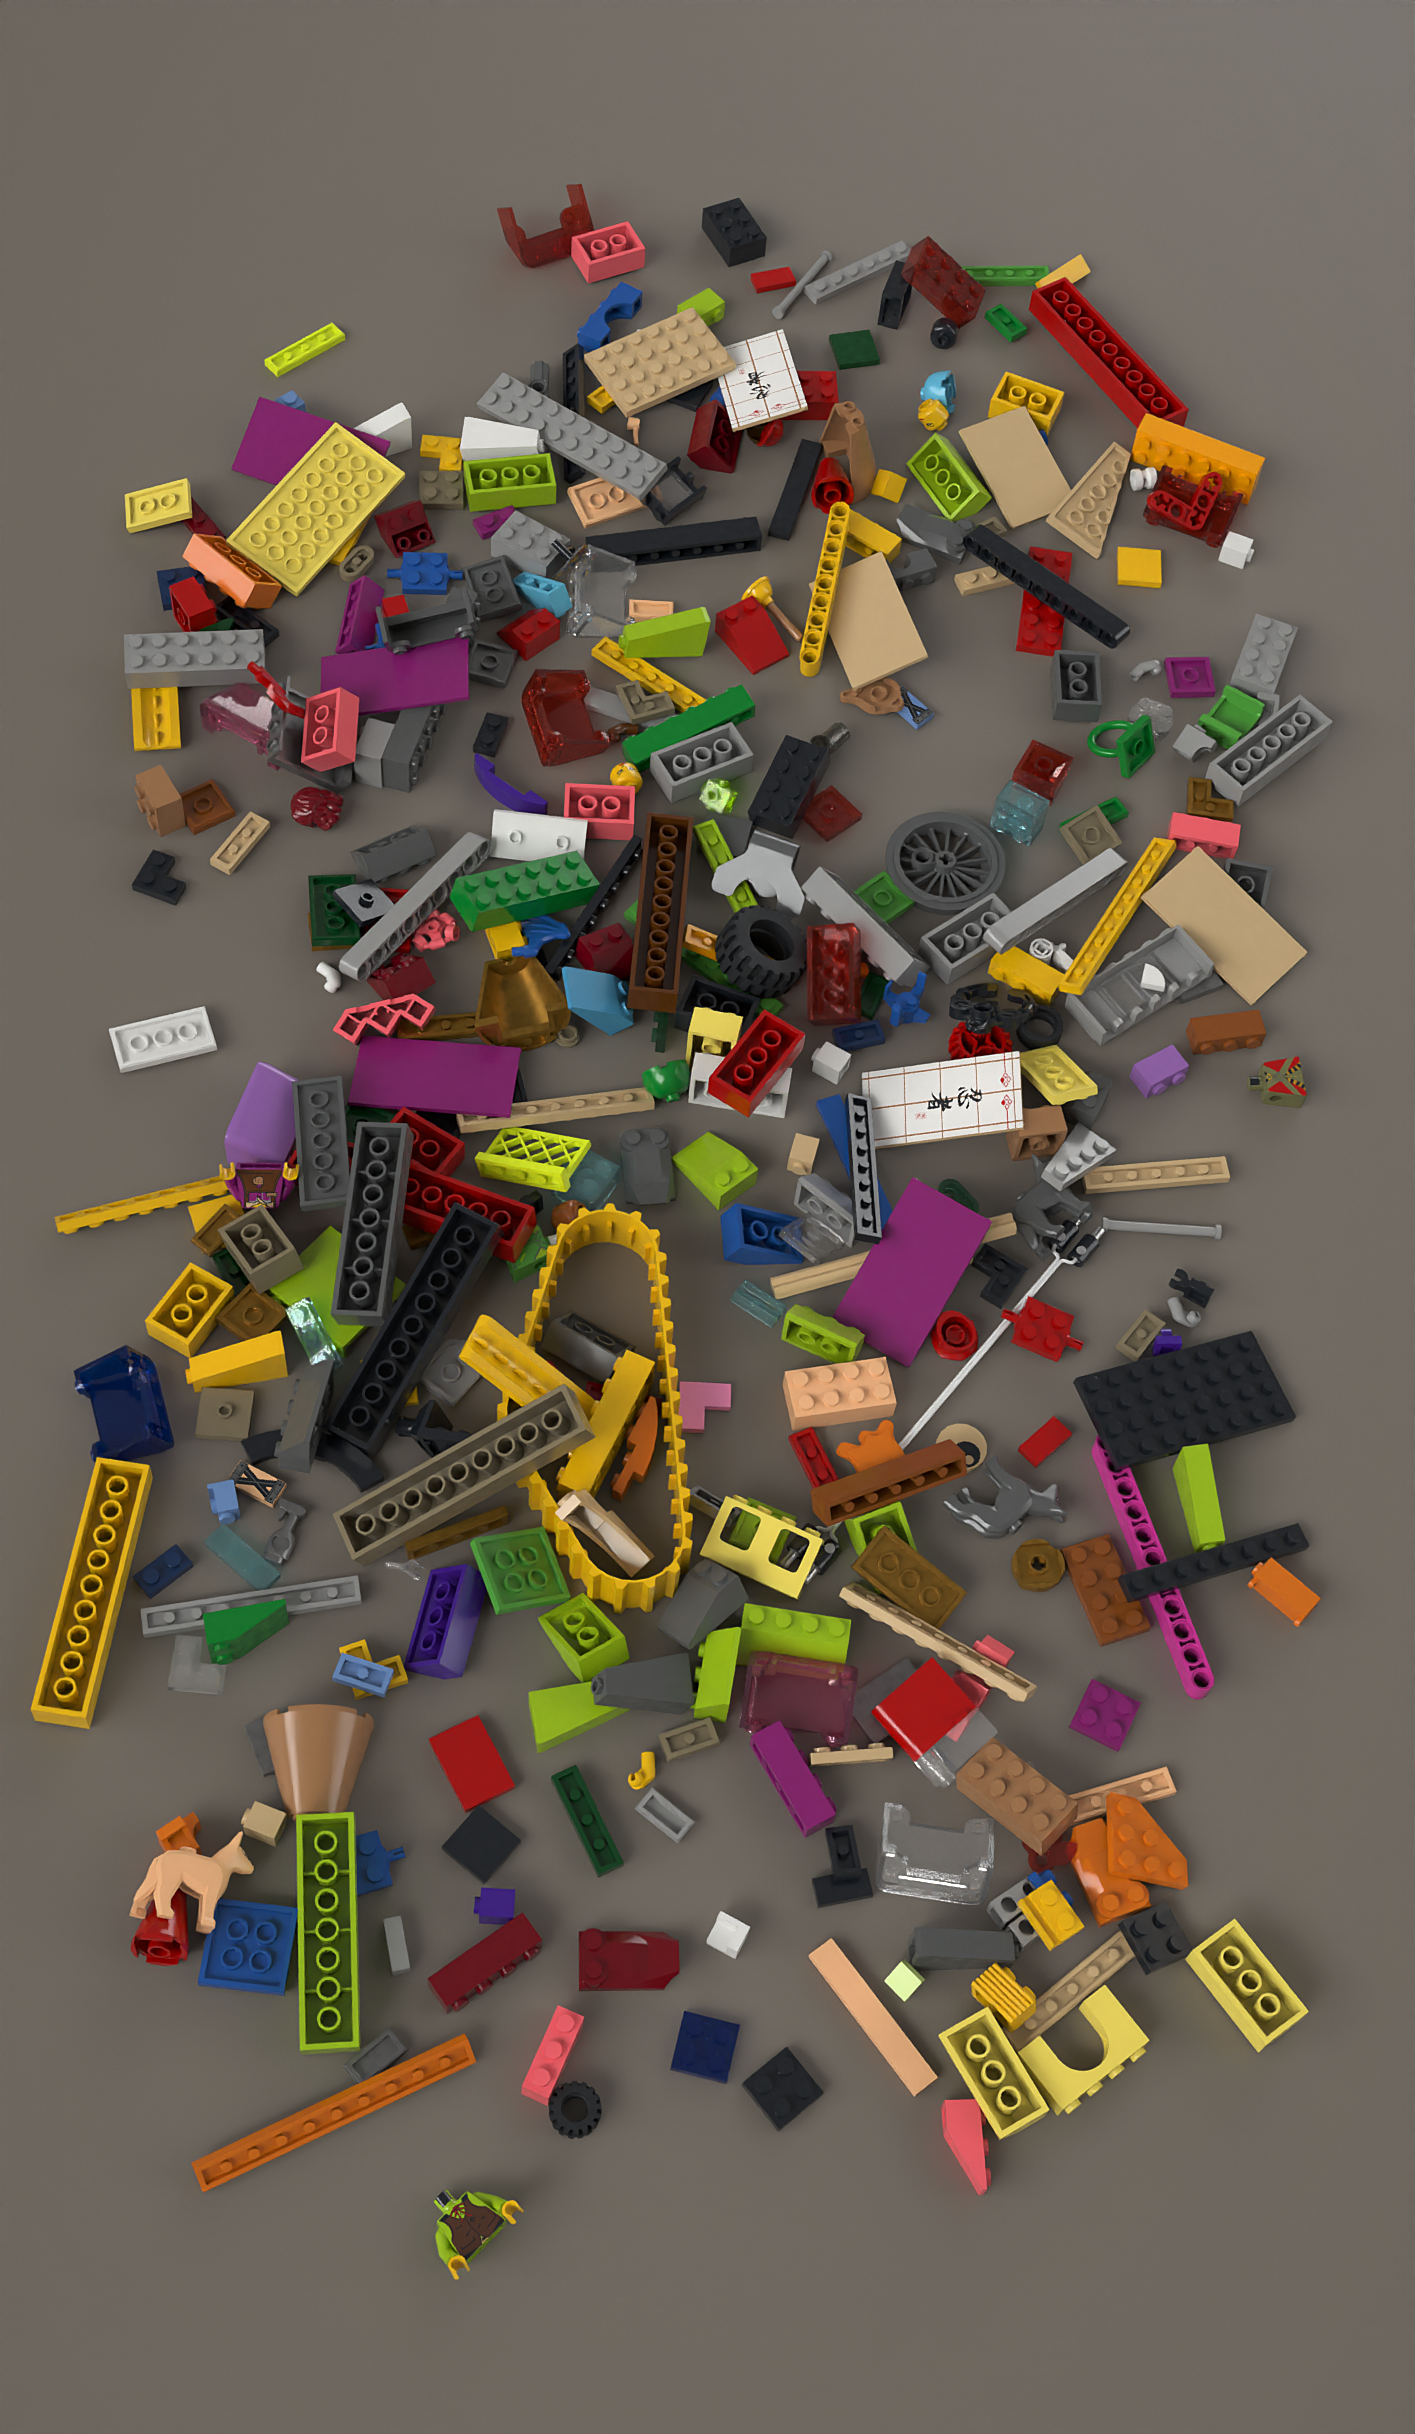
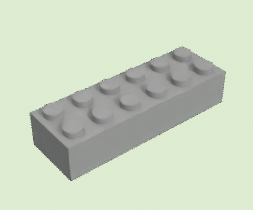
[124,629,266,689]
[1205,695,1333,808]
[801,866,930,988]

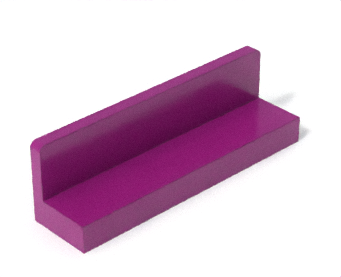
[335,575,384,654]

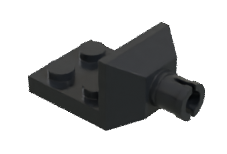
[395,1399,472,1458]

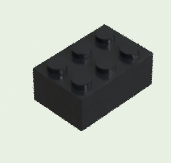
[702,197,767,267]
[674,975,761,1038]

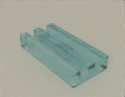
[730,1279,787,1328]

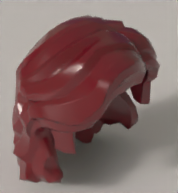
[290,787,343,831]

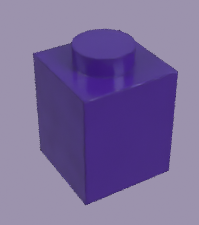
[474,1887,515,1925]

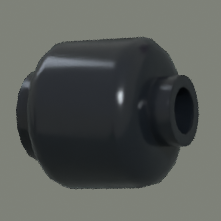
[930,318,958,349]

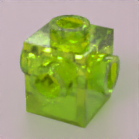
[699,777,740,813]

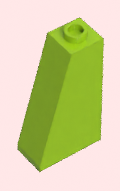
[619,607,711,658]
[1172,1444,1225,1553]
[528,1681,630,1753]

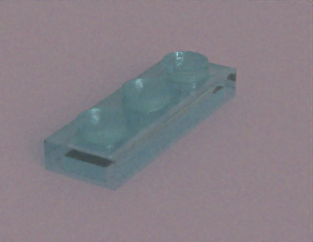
[285,1297,344,1371]

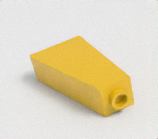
[185,1331,288,1393]

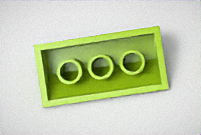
[906,433,992,521]
[736,1603,851,1682]

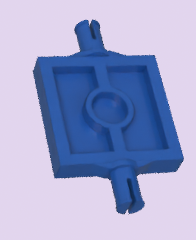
[387,552,463,595]
[356,1830,406,1897]

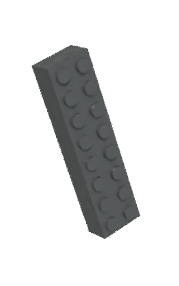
[331,1122,414,1326]

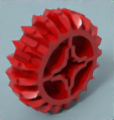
[948,1021,1013,1060]

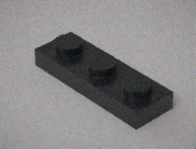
[215,596,280,647]

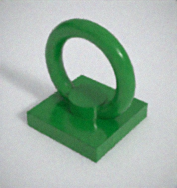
[1087,715,1155,779]

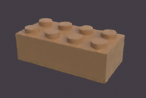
[956,1736,1078,1856]

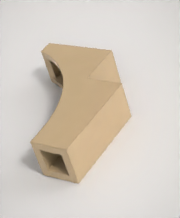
[555,1489,655,1578]

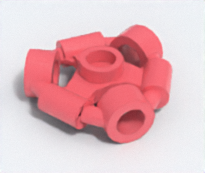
[412,909,460,952]

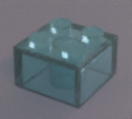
[990,780,1050,847]
[551,1147,620,1212]

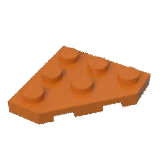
[1106,1792,1188,1890]

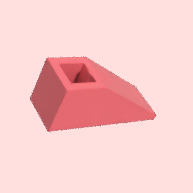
[941,2099,991,2195]

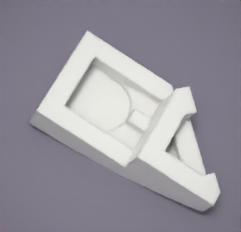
[1050,942,1074,974]

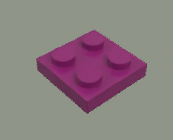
[1164,657,1216,698]
[1069,1679,1141,1752]

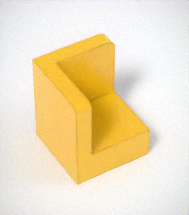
[871,469,907,503]

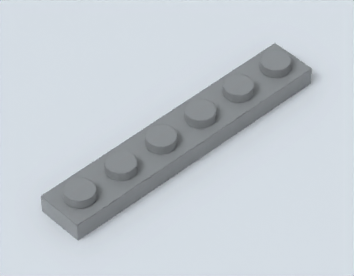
[804,240,914,305]

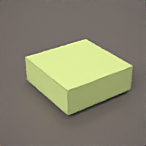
[885,1959,925,2002]

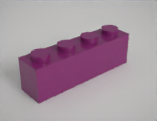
[749,1720,837,1838]

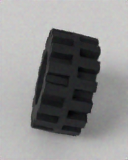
[549,2081,601,2139]

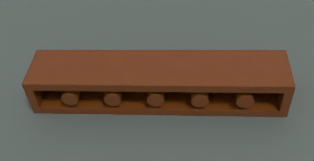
[810,1439,967,1527]

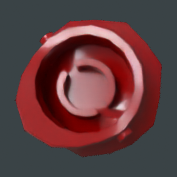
[930,1310,978,1361]

